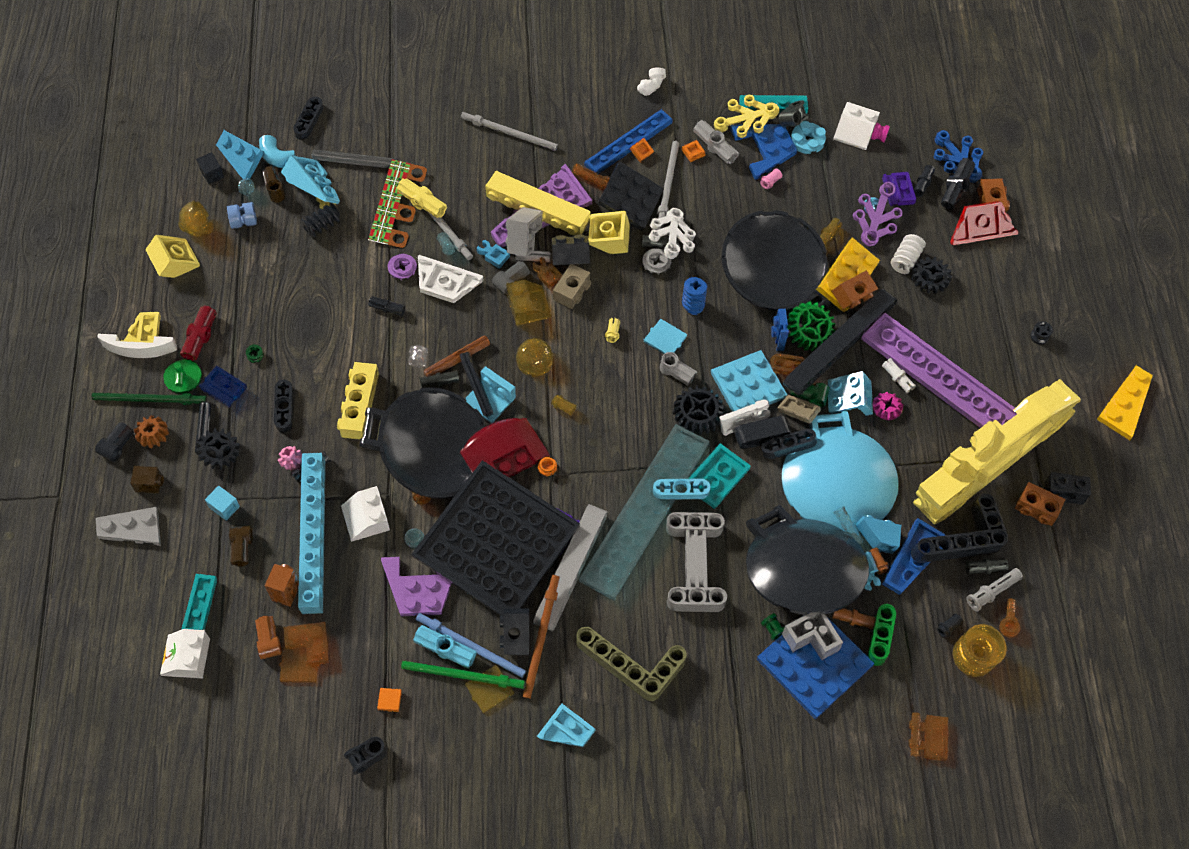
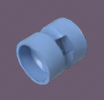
[227,202,257,229]

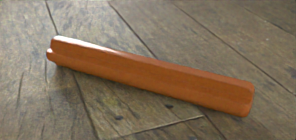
[424,336,490,377]

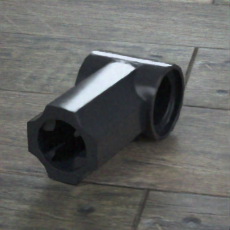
[95,422,134,462]

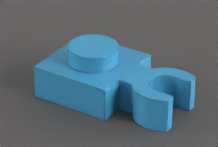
[477,240,510,269]

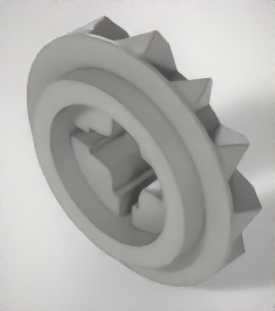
[642,249,671,275]

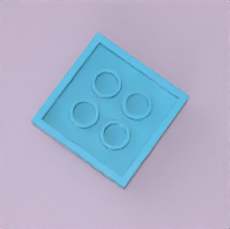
[711,350,787,412]

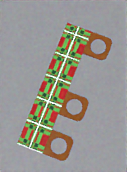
[368,159,427,248]

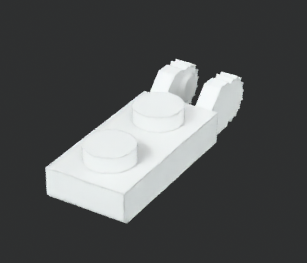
[719,400,771,436]

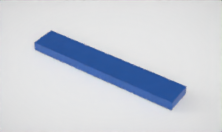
[584,109,673,176]

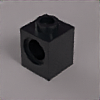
[196,152,224,184]

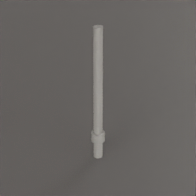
[461,112,558,151]
[657,141,679,227]
[428,212,473,260]

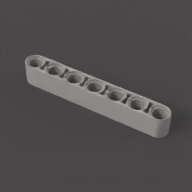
[533,504,608,631]

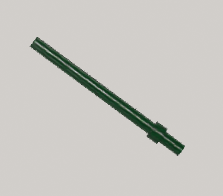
[91,393,207,405]

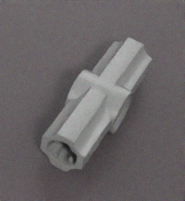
[693,120,739,164]

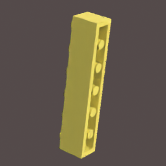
[485,171,590,235]

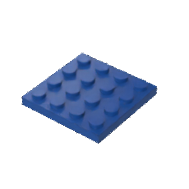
[757,612,874,720]

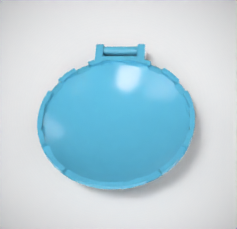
[782,411,898,534]

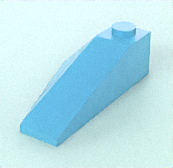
[281,155,340,204]

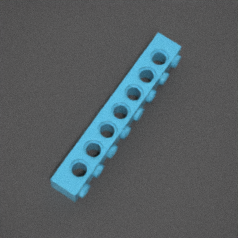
[298,453,325,614]

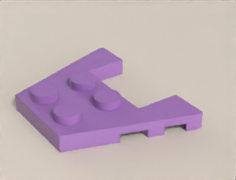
[381,557,451,616]

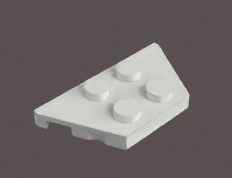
[418,255,484,303]

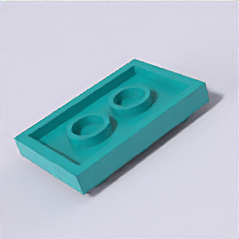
[684,443,751,509]

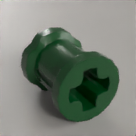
[761,613,785,641]

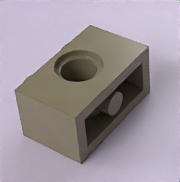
[553,264,591,309]

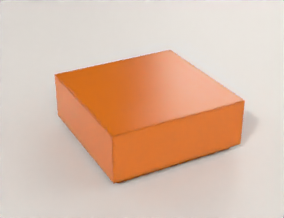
[630,138,654,162]
[682,140,706,162]
[377,688,402,712]

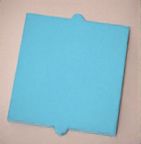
[644,319,687,354]

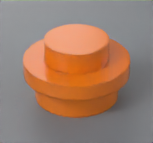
[538,457,557,476]

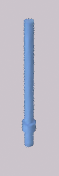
[416,613,527,678]

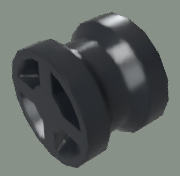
[1030,321,1053,345]

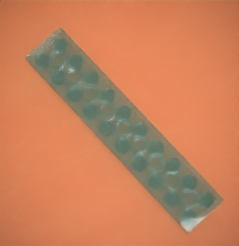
[579,424,710,601]

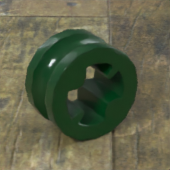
[246,344,264,363]

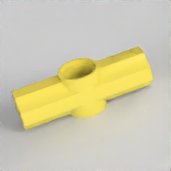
[397,178,447,218]

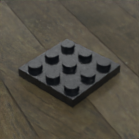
[597,161,664,231]

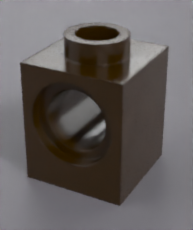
[130,466,164,493]

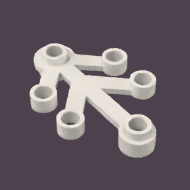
[649,208,696,259]

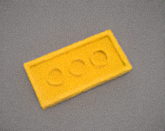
[816,238,880,312]

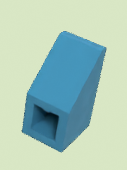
[856,515,901,554]

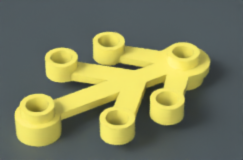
[714,95,779,138]

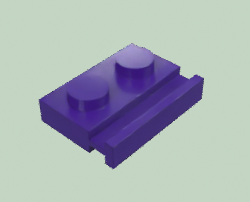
[882,172,916,206]

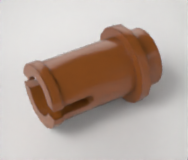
[868,548,889,575]

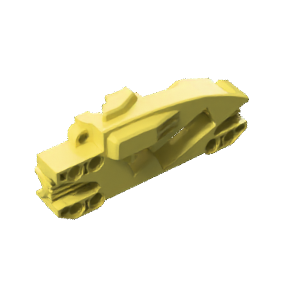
[913,379,1081,525]

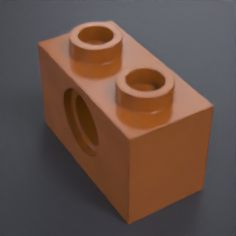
[977,179,1010,212]
[832,270,878,310]

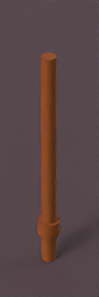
[523,575,560,699]

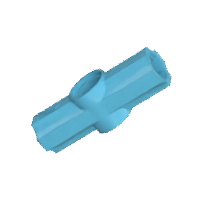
[413,625,477,669]

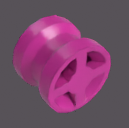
[871,122,890,143]

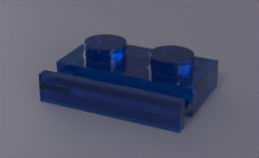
[199,366,247,408]

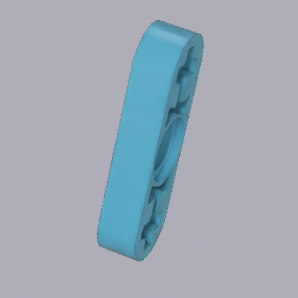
[653,479,710,499]

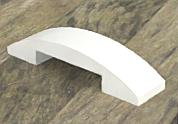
[98,334,177,358]

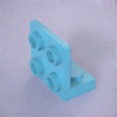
[465,366,516,424]
[828,371,873,416]

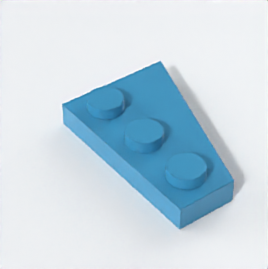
[216,130,264,182]

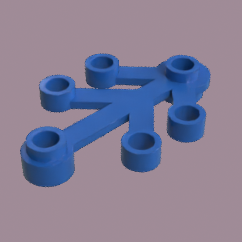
[933,130,983,183]

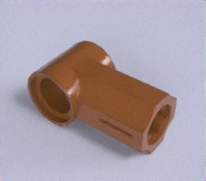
[255,616,282,659]

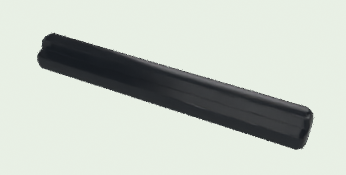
[460,352,493,417]

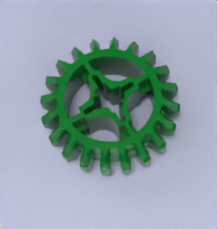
[787,301,836,352]

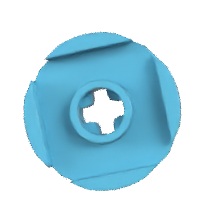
[791,121,826,154]

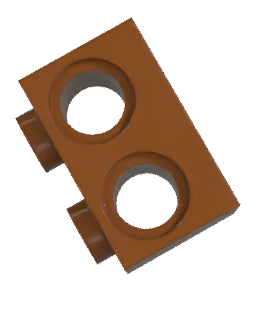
[1015,482,1066,526]
[265,564,299,607]

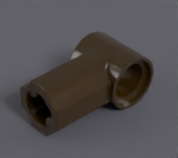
[262,166,285,203]
[229,526,253,567]

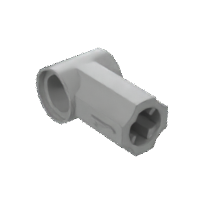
[660,352,697,386]

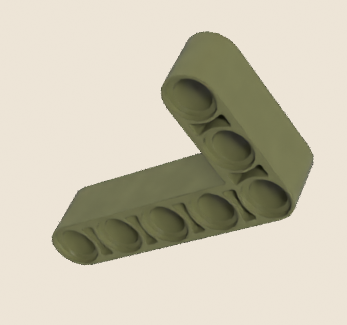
[576,627,687,701]

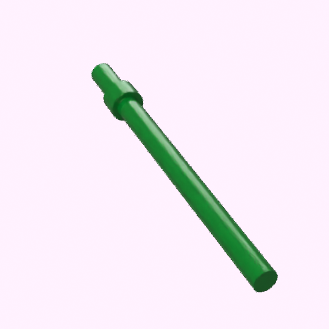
[401,660,525,689]

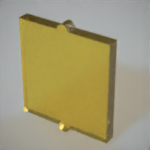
[465,665,514,713]

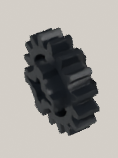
[911,257,952,294]
[196,428,240,470]

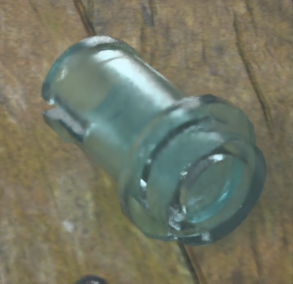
[437,232,455,255]

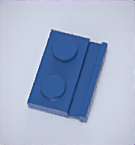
[771,309,789,351]

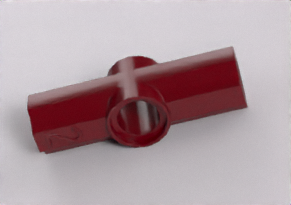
[180,305,217,361]

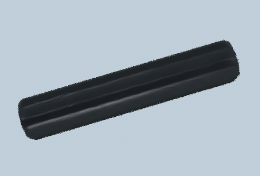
[195,402,211,453]

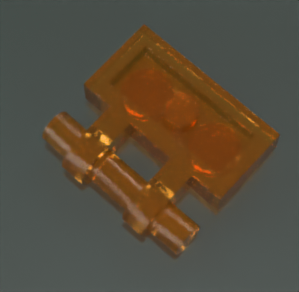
[909,713,948,761]

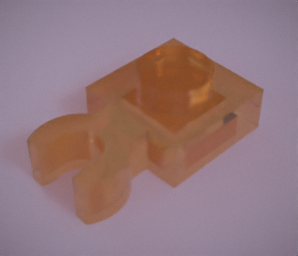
[532,257,563,289]

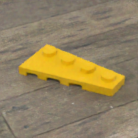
[1097,365,1153,441]

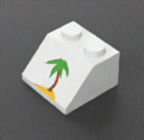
[160,629,210,678]

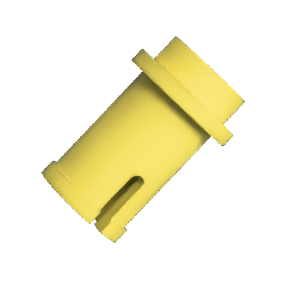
[605,318,621,343]

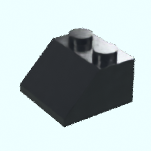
[552,234,590,265]

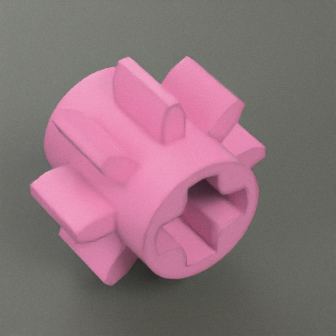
[278,446,302,470]

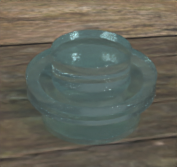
[239,178,255,196]
[404,528,424,548]

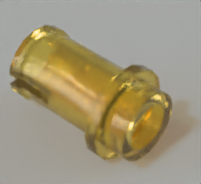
[551,395,577,416]

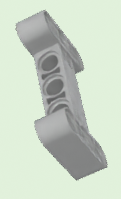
[666,512,727,612]

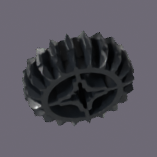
[673,385,725,435]

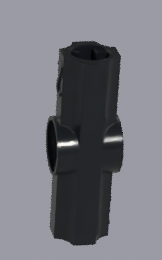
[940,158,976,210]

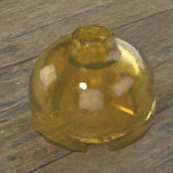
[178,200,213,237]
[516,338,553,377]

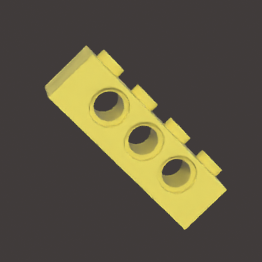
[337,362,379,439]

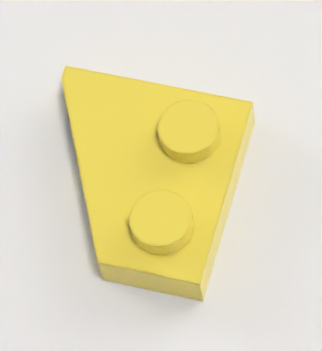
[121,312,161,343]

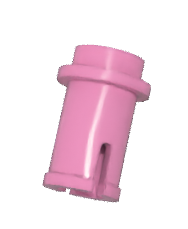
[760,169,782,189]

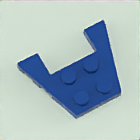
[730,124,797,180]

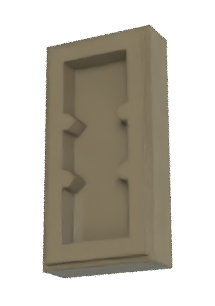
[778,395,821,424]

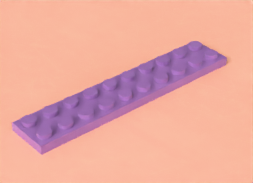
[861,313,1017,428]

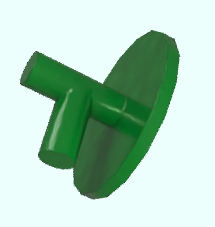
[163,360,202,394]

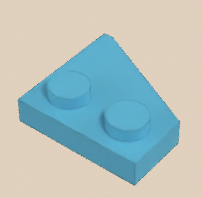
[537,704,596,747]

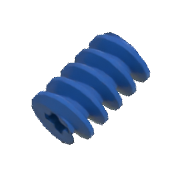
[682,277,707,315]

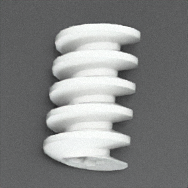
[891,235,926,274]

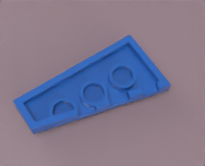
[882,518,945,594]

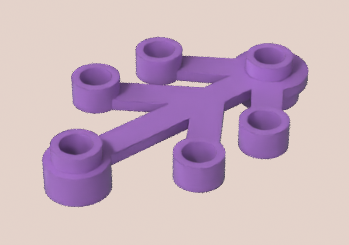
[853,182,902,246]

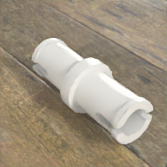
[882,358,916,394]

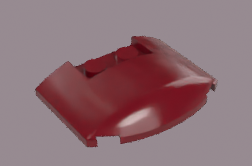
[460,418,550,478]

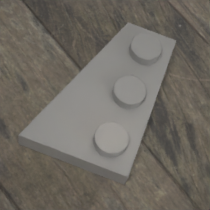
[96,507,161,546]

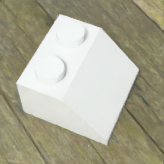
[833,102,880,150]
[341,486,390,542]

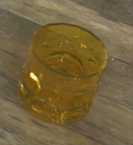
[952,624,1007,677]

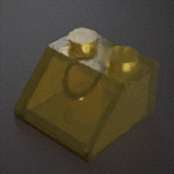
[506,280,552,326]

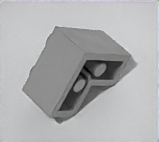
[506,207,543,257]
[782,612,843,660]

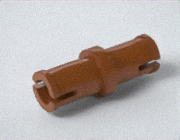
[832,608,875,629]

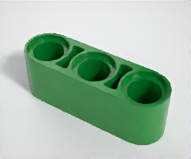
[867,604,896,666]

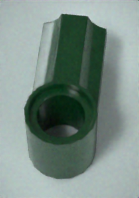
[790,383,830,408]

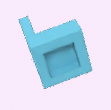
[205,486,240,521]

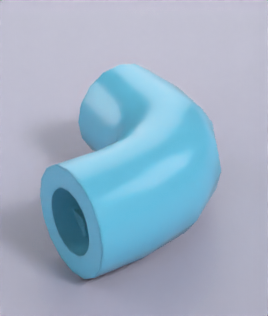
[259,135,295,168]

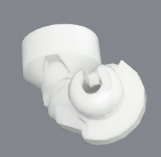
[637,68,666,96]

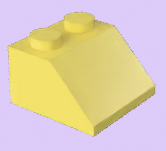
[588,211,630,254]
[145,235,200,278]

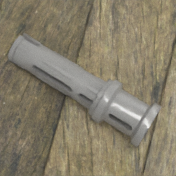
[966,568,1023,611]

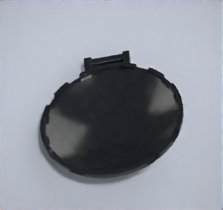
[722,210,831,324]
[359,388,486,499]
[746,505,869,615]

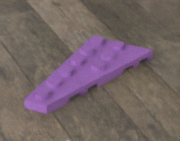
[491,164,592,247]

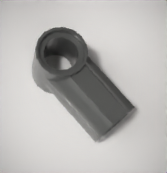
[492,261,530,295]

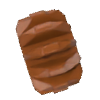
[134,415,169,449]

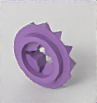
[388,254,417,280]

